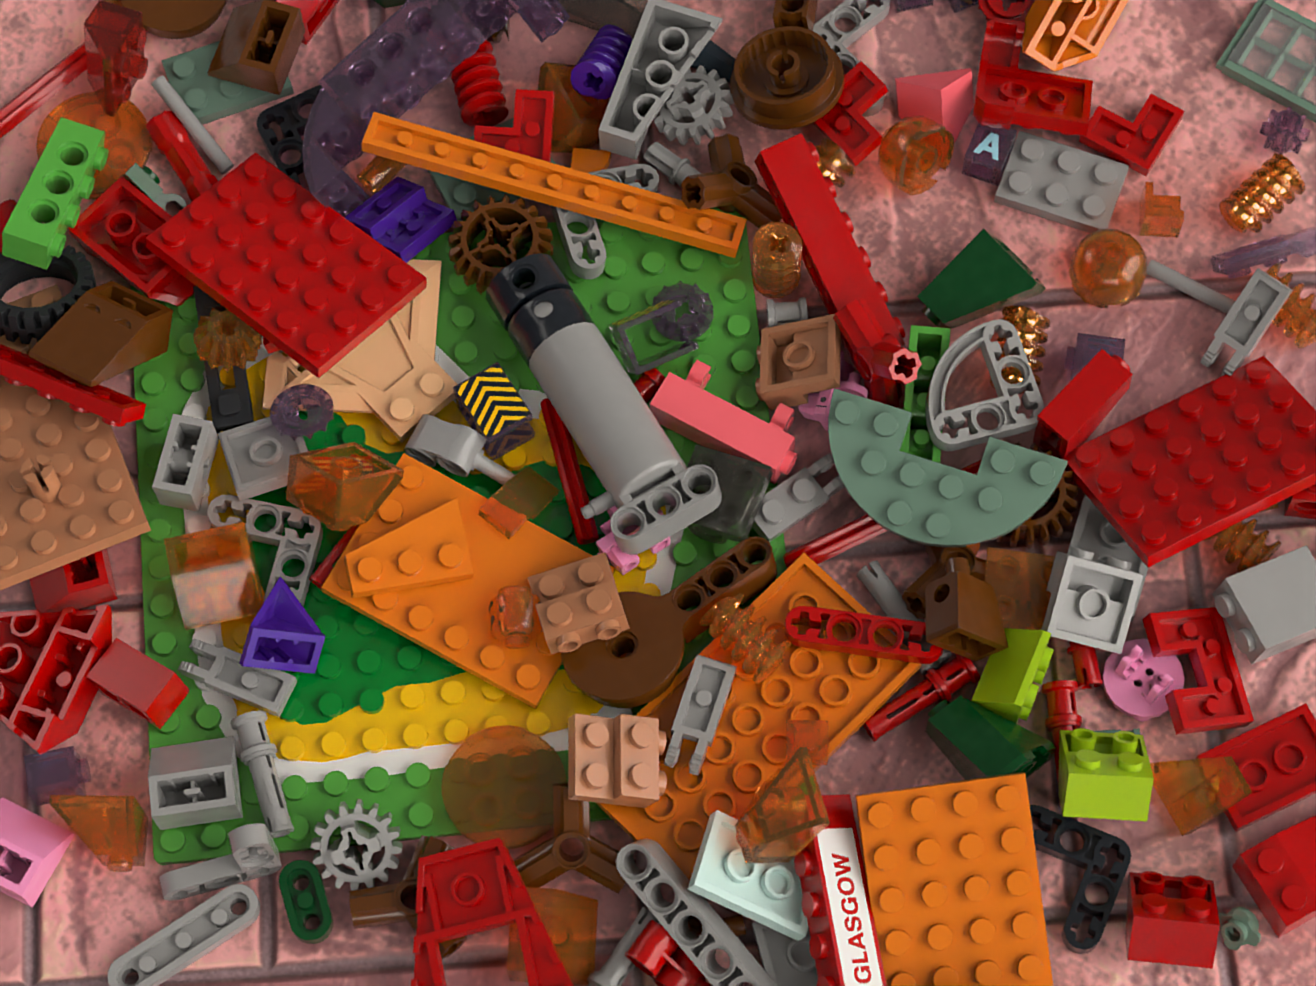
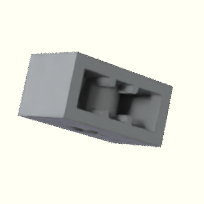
[152,414,219,512]

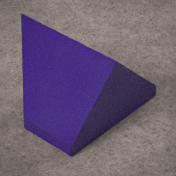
[239,576,326,674]

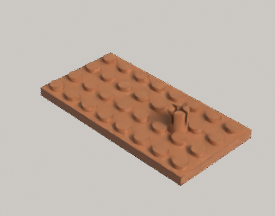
[0,284,151,590]

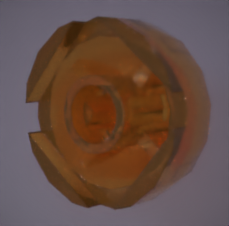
[878,116,954,196]
[1069,229,1147,308]

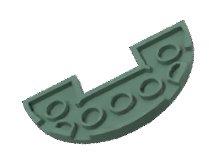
[828,388,1068,547]

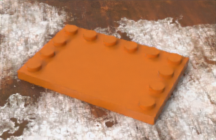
[322,453,615,709]

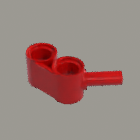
[625,920,712,986]

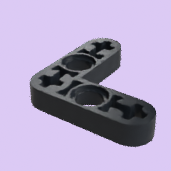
[257,76,362,200]
[1030,805,1131,954]

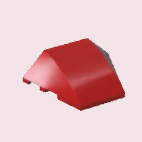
[0,605,112,755]

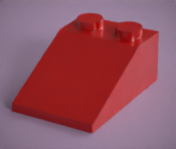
[1232,815,1316,938]

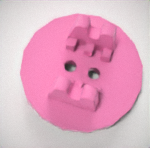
[1101,638,1185,722]

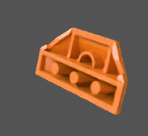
[1022,0,1128,72]

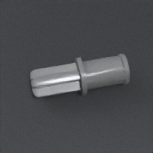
[644,142,701,186]

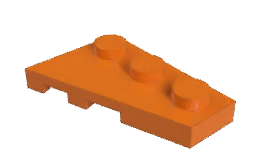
[344,497,474,598]

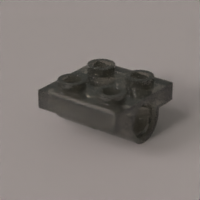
[668,444,773,544]

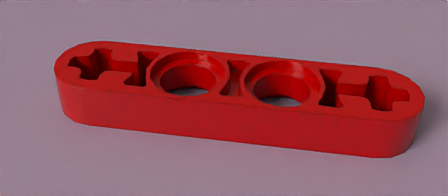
[785,606,944,664]

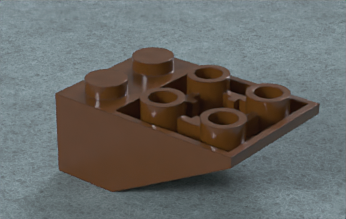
[29,280,173,387]

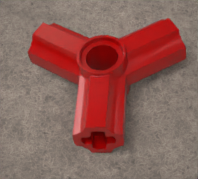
[833,298,922,408]

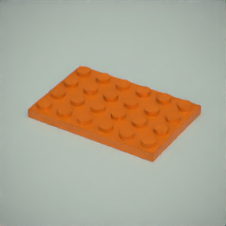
[855,772,1054,986]

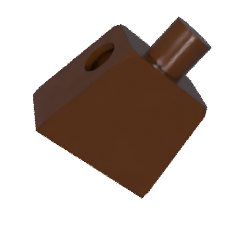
[925,557,1008,661]

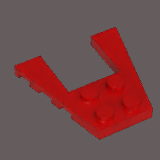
[411,837,574,986]

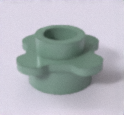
[1218,907,1261,950]

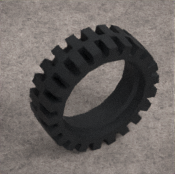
[0,245,97,344]

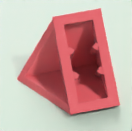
[895,68,974,160]

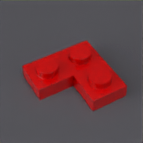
[812,61,888,167]
[474,89,555,163]
[1079,94,1185,177]

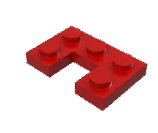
[1142,607,1254,735]

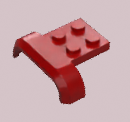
[973,18,1093,136]

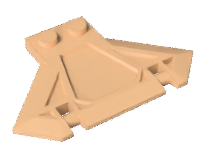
[263,259,459,443]

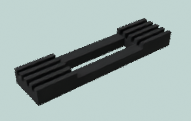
[193,286,254,433]

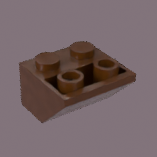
[207,0,306,95]

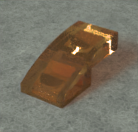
[478,466,559,539]

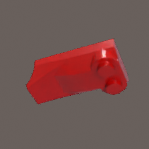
[67,176,196,306]

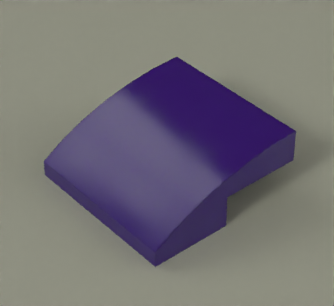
[345,176,457,263]

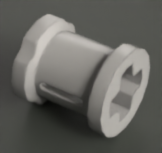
[766,297,808,327]

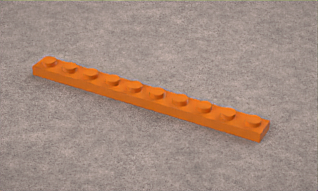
[361,112,747,258]

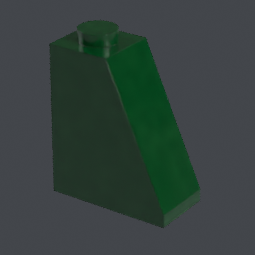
[917,228,1046,328]
[925,696,1056,780]

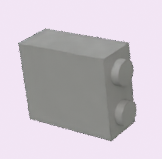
[1212,545,1316,664]

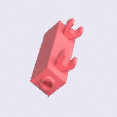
[650,359,798,484]

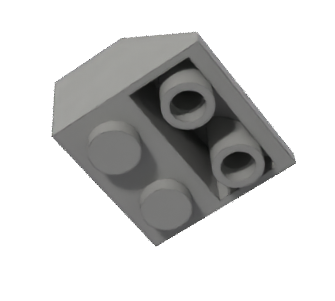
[148,736,243,830]

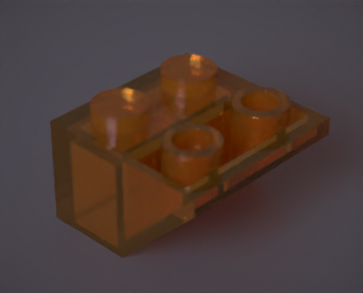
[164,522,264,630]

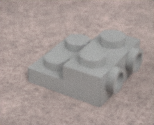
[1041,546,1143,654]

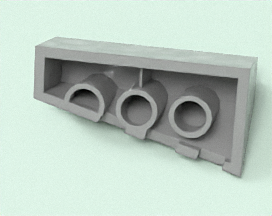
[598,0,722,160]

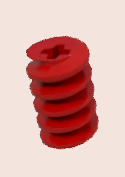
[447,40,509,127]

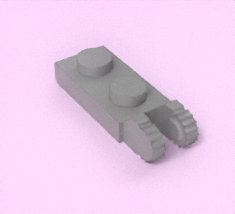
[1200,268,1293,376]
[741,453,845,543]
[178,639,297,717]
[664,655,736,776]

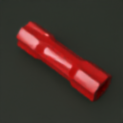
[146,111,218,202]

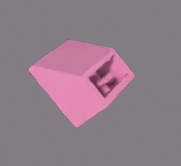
[0,797,75,908]

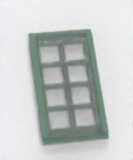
[1215,0,1316,123]

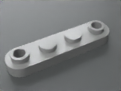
[108,884,260,986]

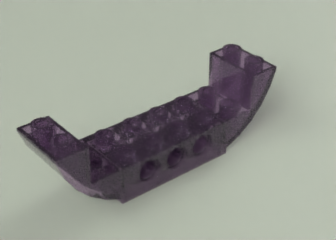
[302,0,570,217]

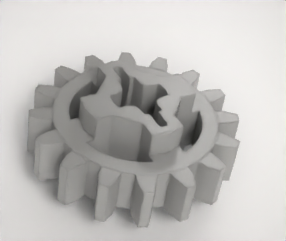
[654,65,733,146]
[311,799,403,890]

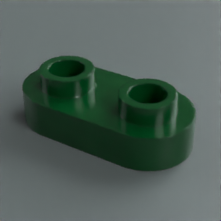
[279,860,334,944]

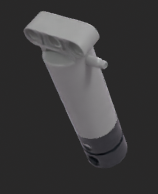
[486,253,722,555]

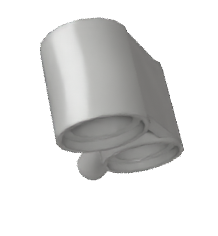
[404,414,516,488]

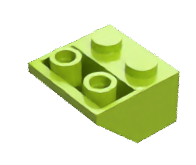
[971,628,1054,724]
[1059,728,1154,822]

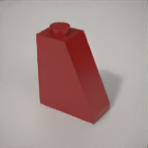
[1033,349,1133,459]

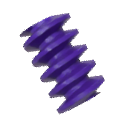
[570,24,633,99]

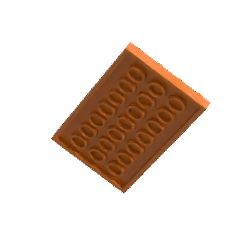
[595,553,922,880]

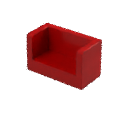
[86,638,189,730]

